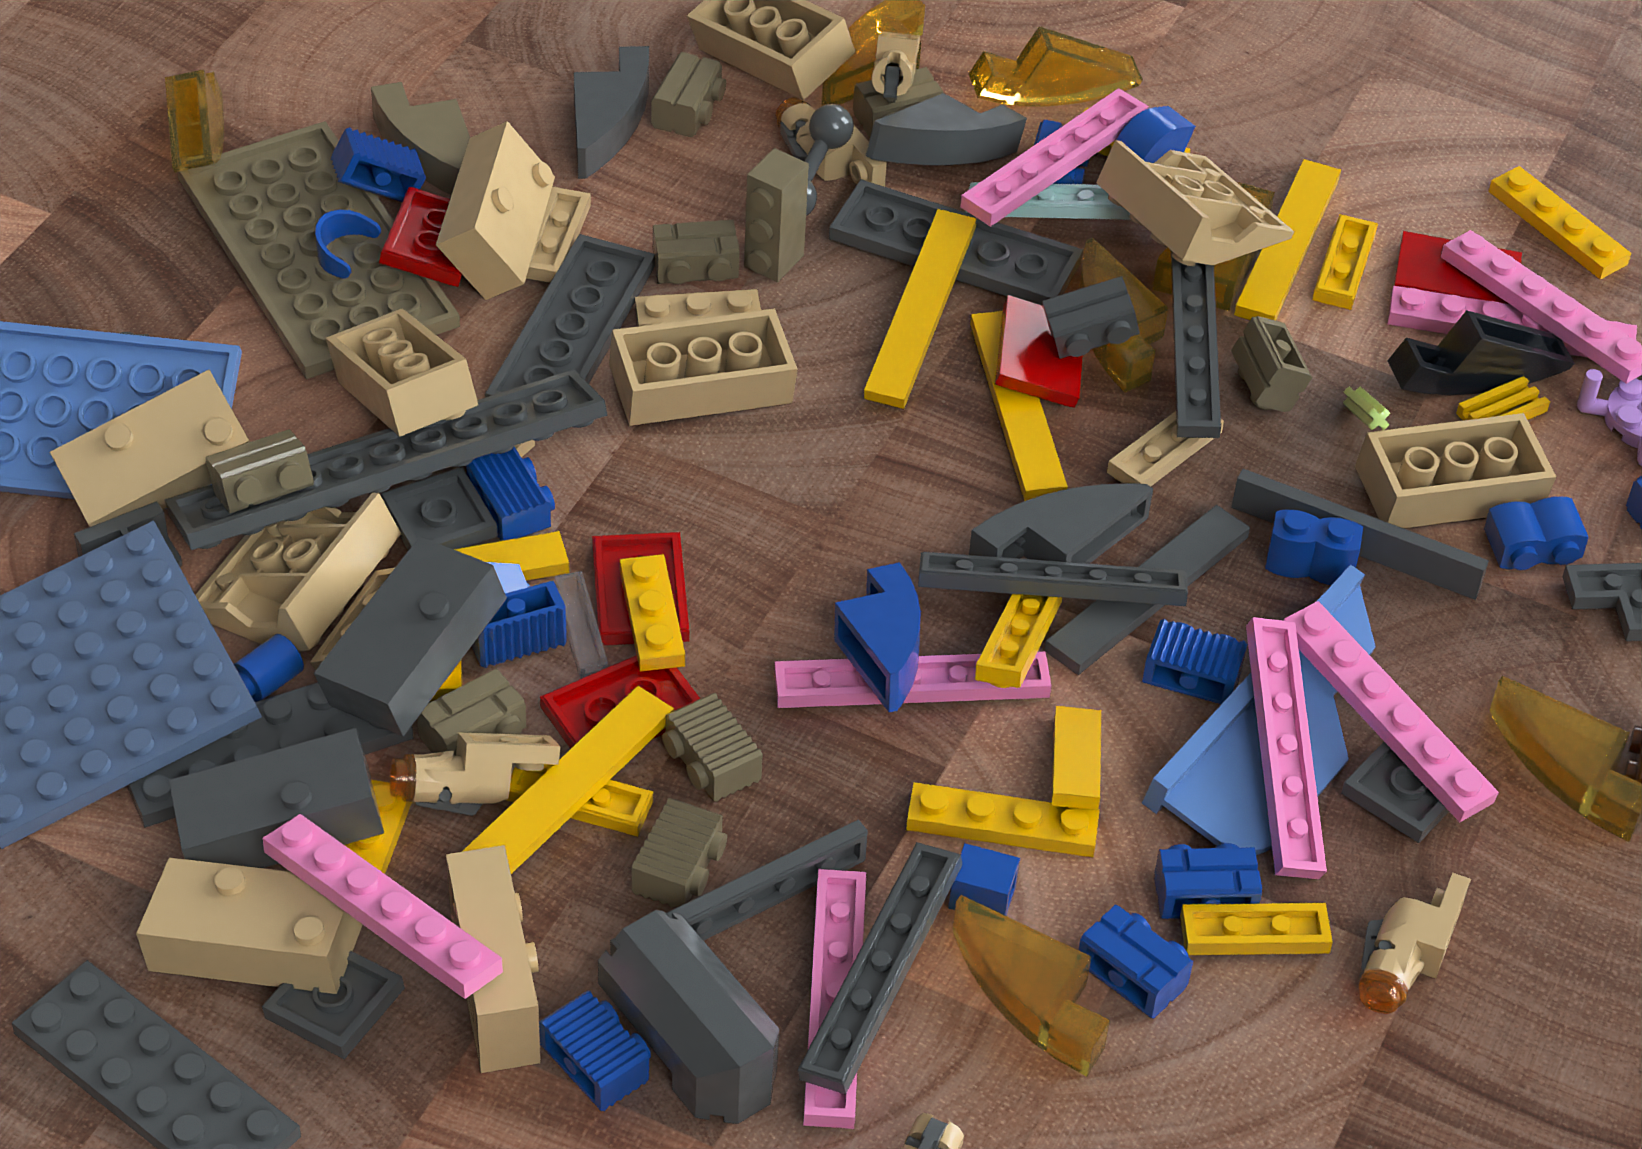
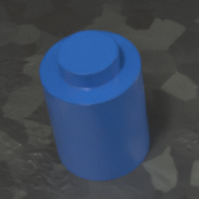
[234,634,304,702]

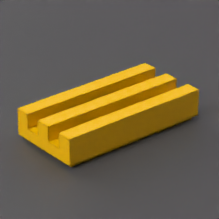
[1456,376,1550,420]

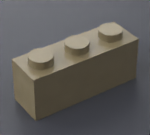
[744,148,809,282]

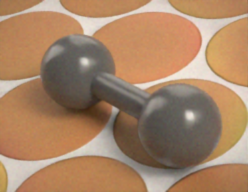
[804,104,854,216]

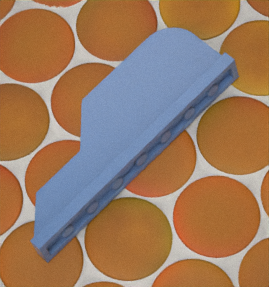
[1142,565,1376,855]

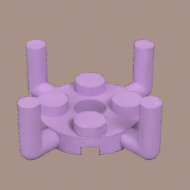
[1577,369,1642,466]

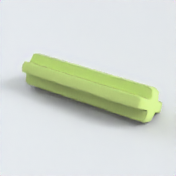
[1343,386,1390,430]

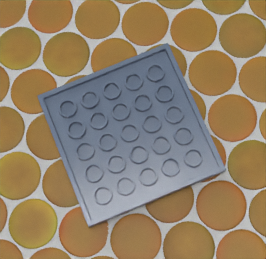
[0,520,262,849]

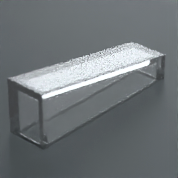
[555,571,609,679]

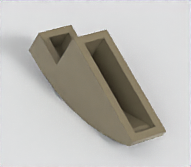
[371,82,470,195]

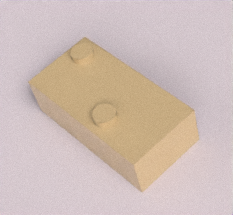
[687,0,856,100]
[436,121,555,300]
[326,308,478,437]
[609,308,798,426]
[50,370,250,527]
[1355,413,1556,528]
[446,845,540,1073]
[136,858,363,994]

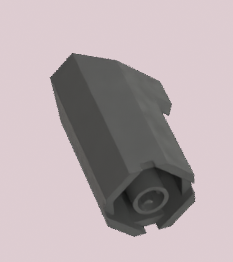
[598,910,779,1124]

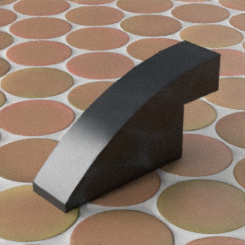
[1387,310,1575,395]

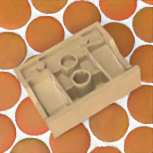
[1096,140,1294,266]
[195,493,401,651]

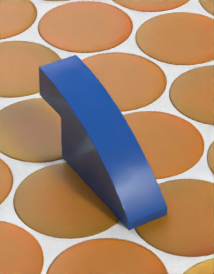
[834,562,921,712]

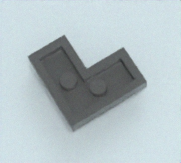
[1562,563,1642,641]

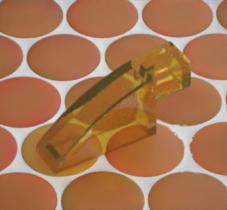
[821,0,925,106]
[968,26,1143,106]
[165,69,224,172]
[1079,237,1168,393]
[1490,676,1642,842]
[953,895,1110,1077]

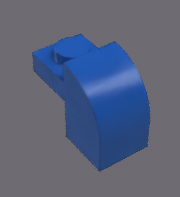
[1116,106,1196,163]

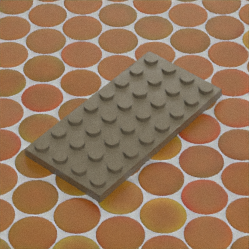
[177,121,460,379]

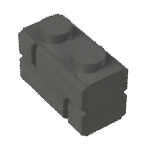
[1042,276,1140,359]

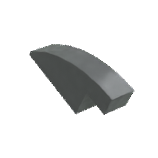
[574,46,649,179]
[866,93,1027,165]
[969,483,1153,564]

